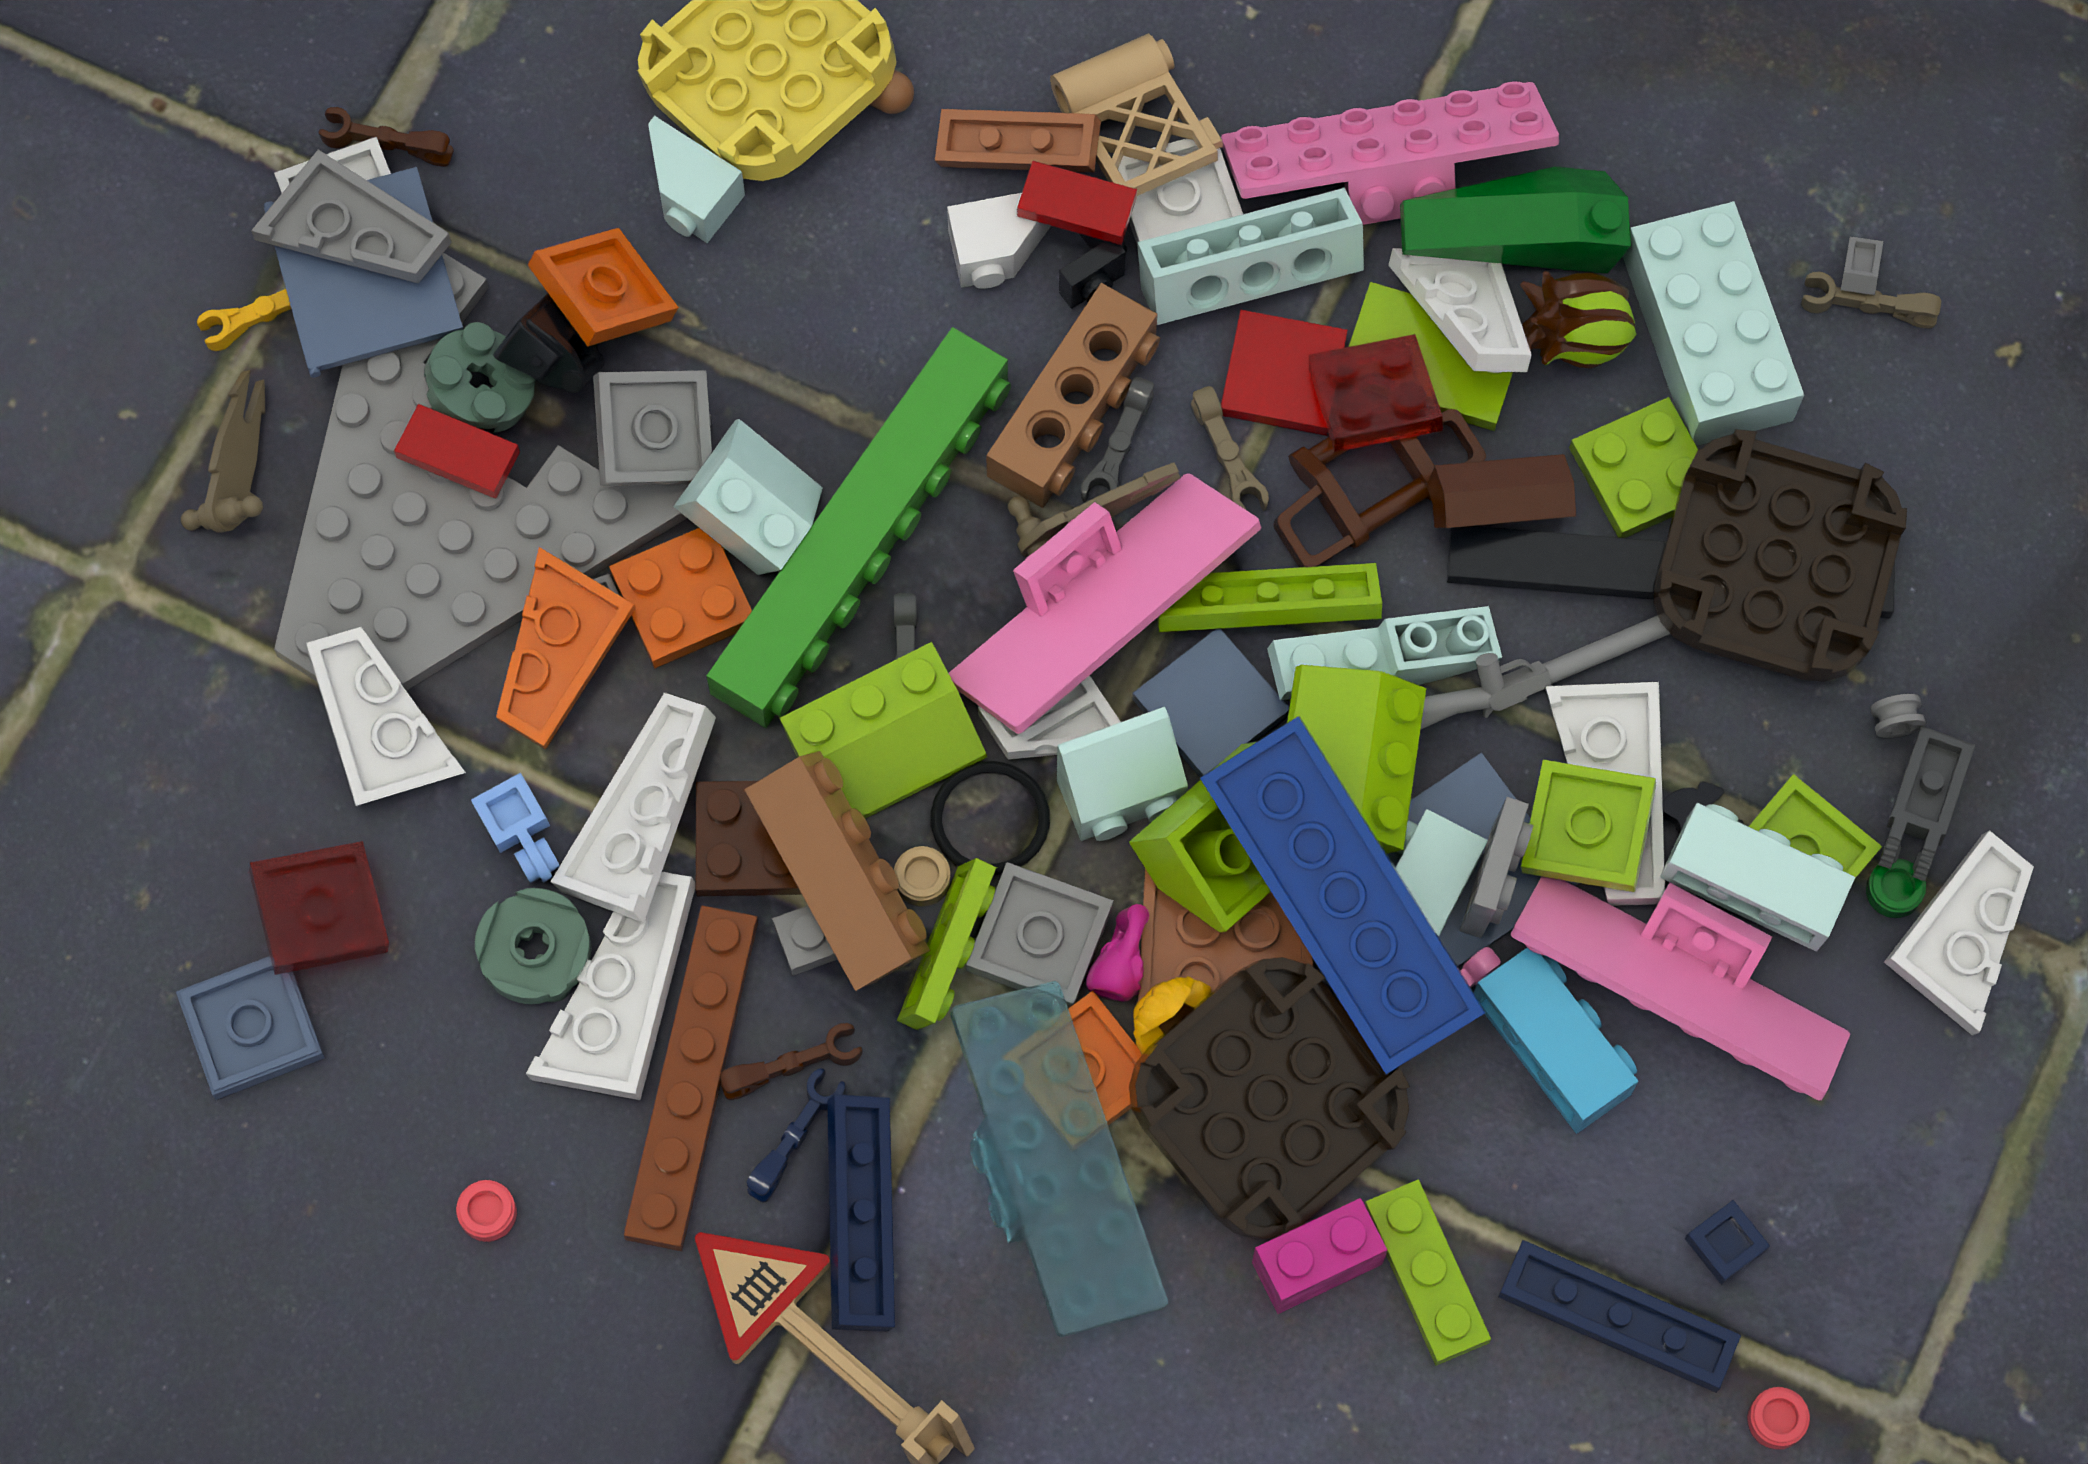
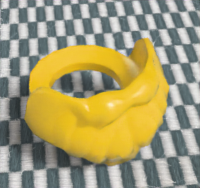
[1133,976,1212,1055]

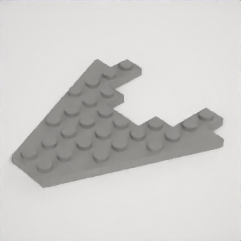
[274,253,713,691]

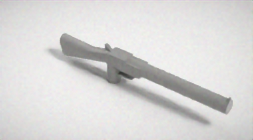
[1421,615,1670,730]

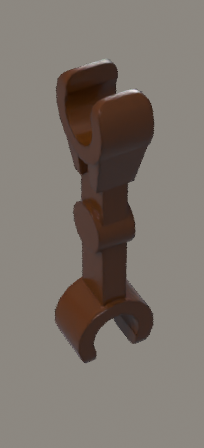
[318,107,454,167]
[720,1023,863,1100]

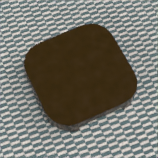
[1653,429,1907,682]
[1129,957,1410,1239]

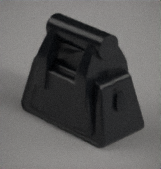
[493,293,604,393]

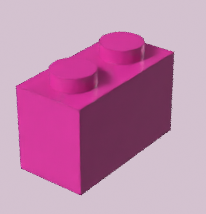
[1252,1198,1387,1314]

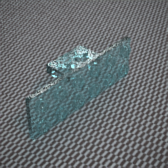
[950,981,1168,1337]

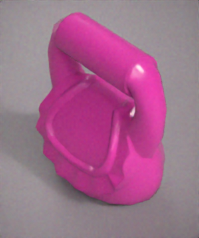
[1086,904,1149,1002]

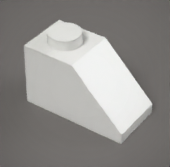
[947,193,1051,289]

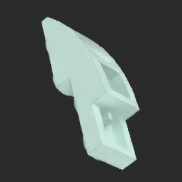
[1267,606,1502,700]

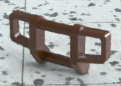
[1274,399,1486,568]

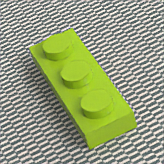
[897,858,996,1030]
[1364,1179,1491,1366]

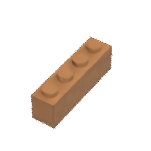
[744,751,930,991]

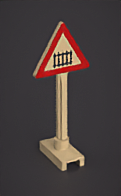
[695,1232,975,1464]

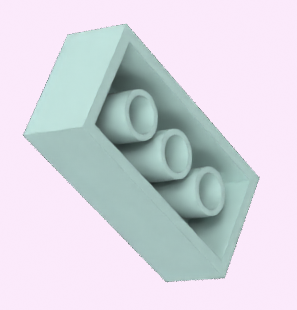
[1622,201,1804,446]

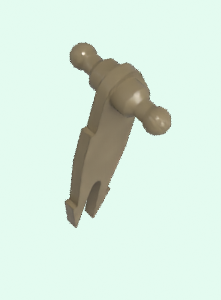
[181,370,265,533]
[1008,462,1181,557]

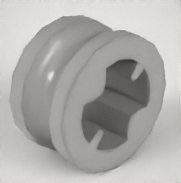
[1870,694,1926,738]

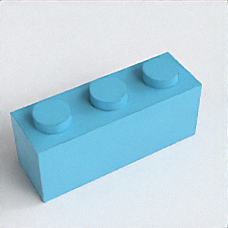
[1474,948,1638,1134]

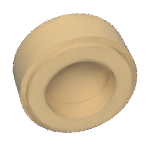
[894,846,951,906]

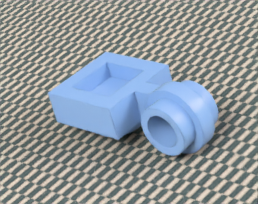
[471,772,560,883]

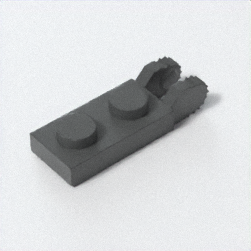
[1878,726,1975,881]

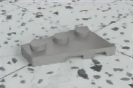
[251,149,452,283]

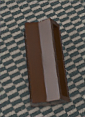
[1427,454,1576,528]

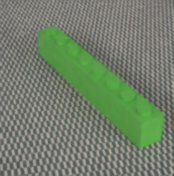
[706,327,1011,728]

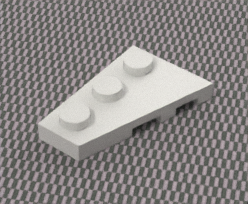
[1388,248,1532,373]
[306,627,466,806]
[1884,830,2034,1036]

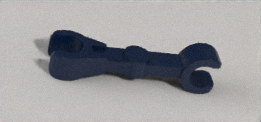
[747,1068,845,1203]

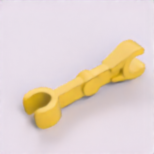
[197,289,291,351]

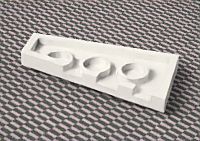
[526,872,695,1100]

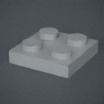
[593,370,712,486]
[1459,797,1533,938]
[966,862,1114,1008]

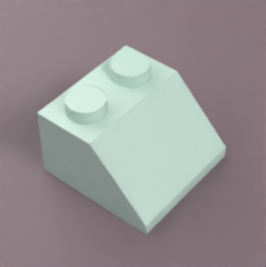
[673,419,823,575]
[1057,707,1188,841]

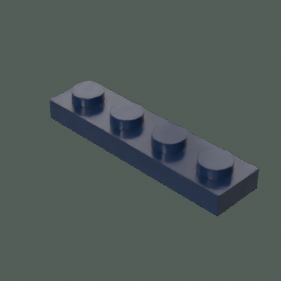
[827,1094,895,1332]
[1498,1240,1741,1393]

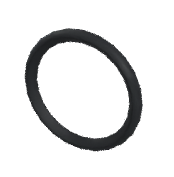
[931,761,1050,875]

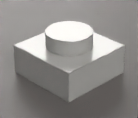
[772,905,837,976]

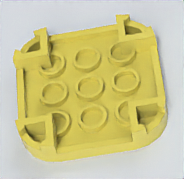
[637,0,897,181]

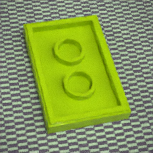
[1338,282,1513,431]

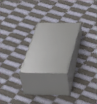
[1841,237,1884,295]

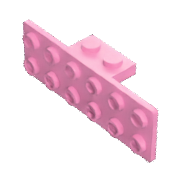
[1221,82,1559,225]
[949,474,1261,734]
[1511,876,1850,1100]

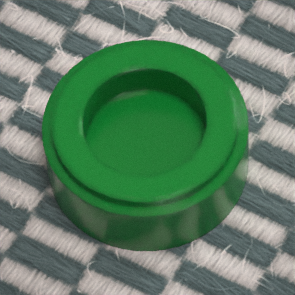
[1866,858,1926,918]

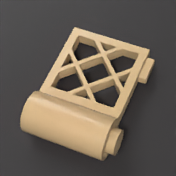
[1050,33,1223,196]

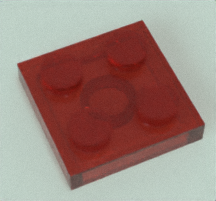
[1309,334,1443,452]
[249,841,389,975]

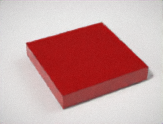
[1221,310,1348,436]

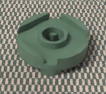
[424,322,535,433]
[475,888,592,1004]

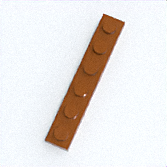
[624,905,758,1251]

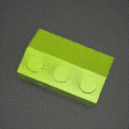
[780,642,987,819]
[1287,665,1426,854]
[1129,742,1271,932]

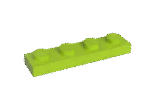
[1157,563,1382,632]

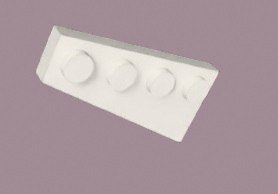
[1546,682,1665,906]
[550,693,716,923]

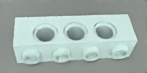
[1137,188,1364,325]

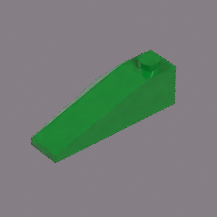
[1400,166,1631,274]

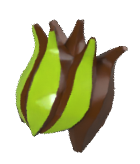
[1520,271,1637,369]

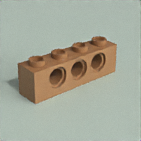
[986,283,1161,508]

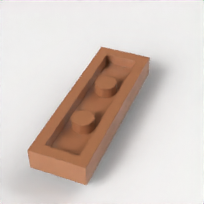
[935,109,1101,173]

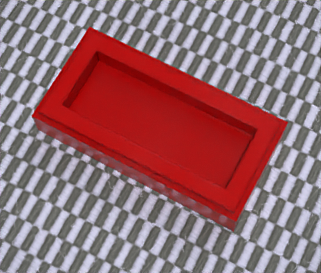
[1017,161,1137,245]
[394,404,520,499]

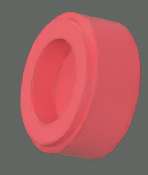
[456,1180,517,1242]
[1747,1387,1810,1449]

